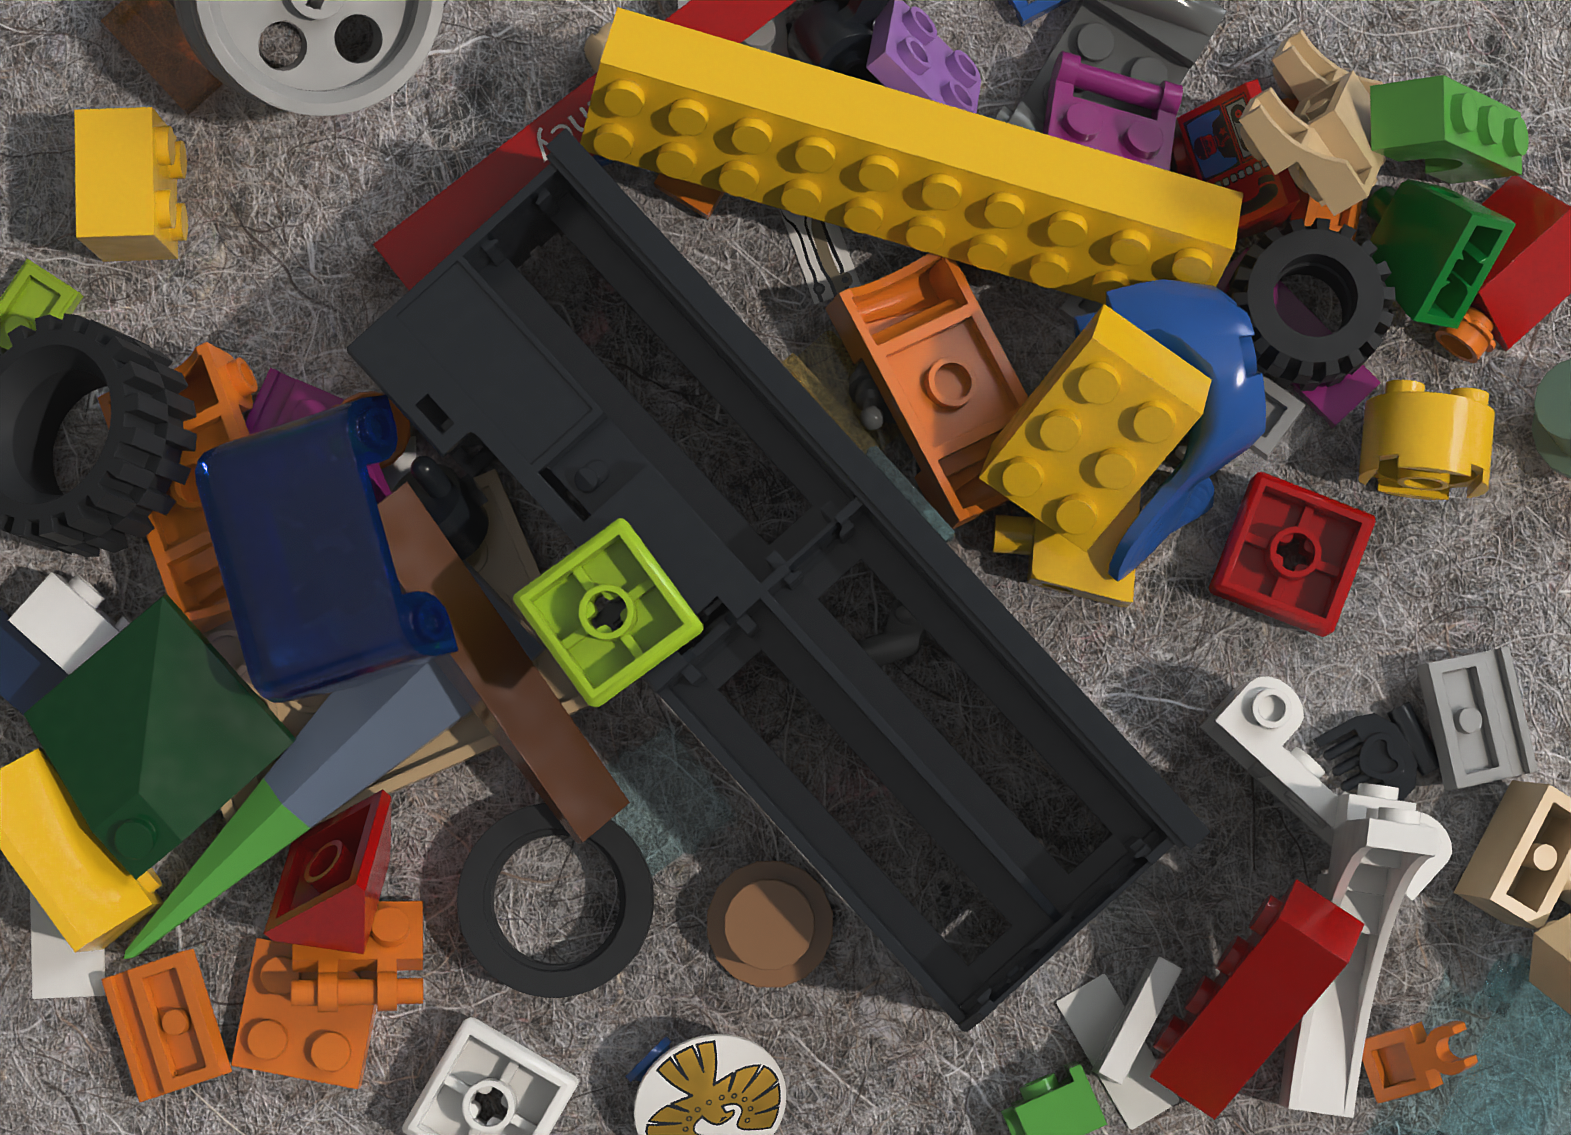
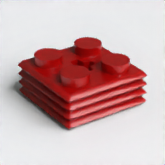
[1209,472,1376,637]

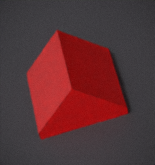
[1470,176,1571,351]
[263,789,392,954]

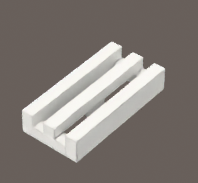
[1091,956,1182,1085]

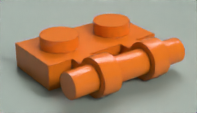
[291,901,423,1012]

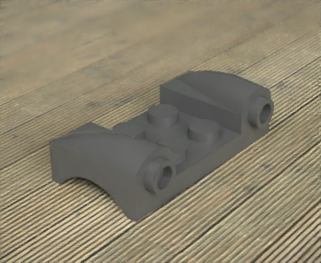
[995,0,1227,133]

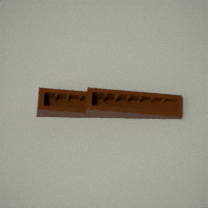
[343,482,630,844]

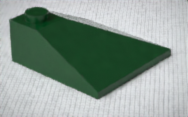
[24,593,296,880]

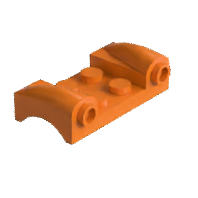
[825,253,1029,534]
[97,342,320,634]

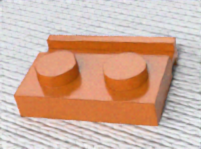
[101,948,232,1103]

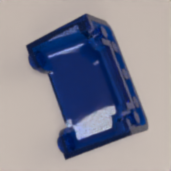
[195,395,459,703]

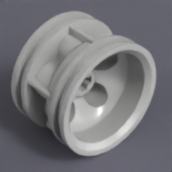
[174,0,444,116]

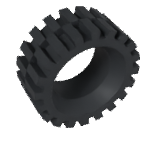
[0,313,197,557]

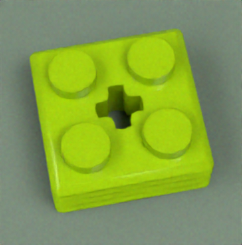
[513,518,703,707]

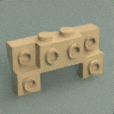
[1239,29,1386,216]

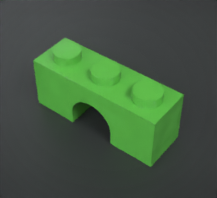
[1370,75,1529,184]

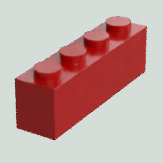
[1150,879,1364,1120]

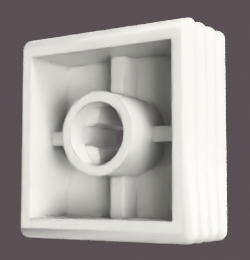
[402,1017,578,1135]

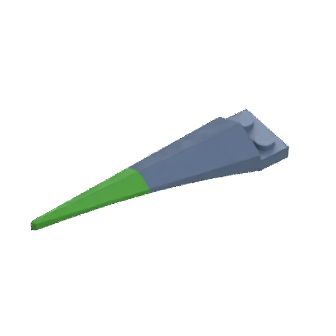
[124,560,547,959]

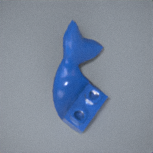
[1074,279,1266,582]

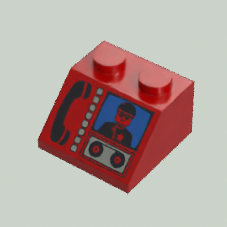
[1170,79,1301,240]

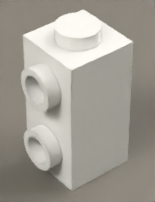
[8,572,132,674]

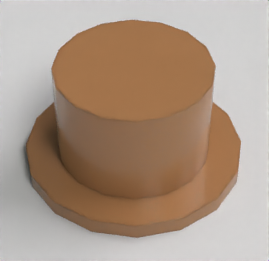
[707,861,833,987]

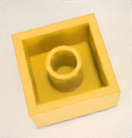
[74,107,188,262]

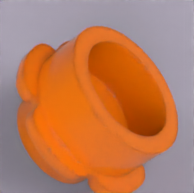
[1435,306,1496,363]

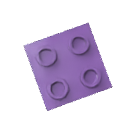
[866,0,981,114]

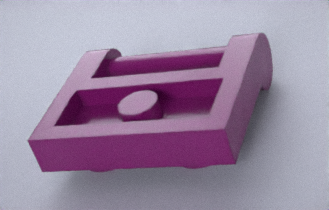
[1043,51,1183,171]

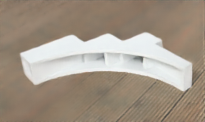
[1279,783,1440,1118]

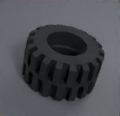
[1226,218,1396,391]

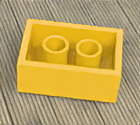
[979,304,1212,552]

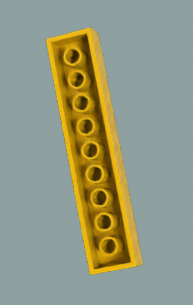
[580,7,1243,305]

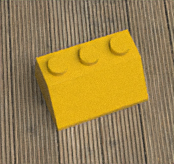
[0,748,164,953]

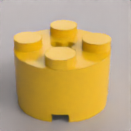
[1358,379,1495,500]

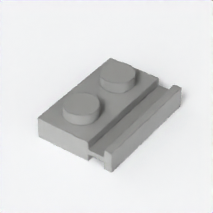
[1416,646,1538,791]

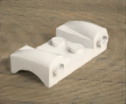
[1199,676,1452,901]

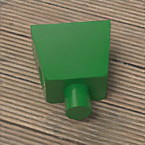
[1366,179,1516,329]

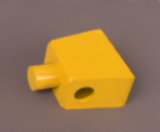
[992,488,1141,607]

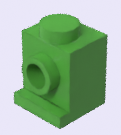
[1000,1060,1108,1135]

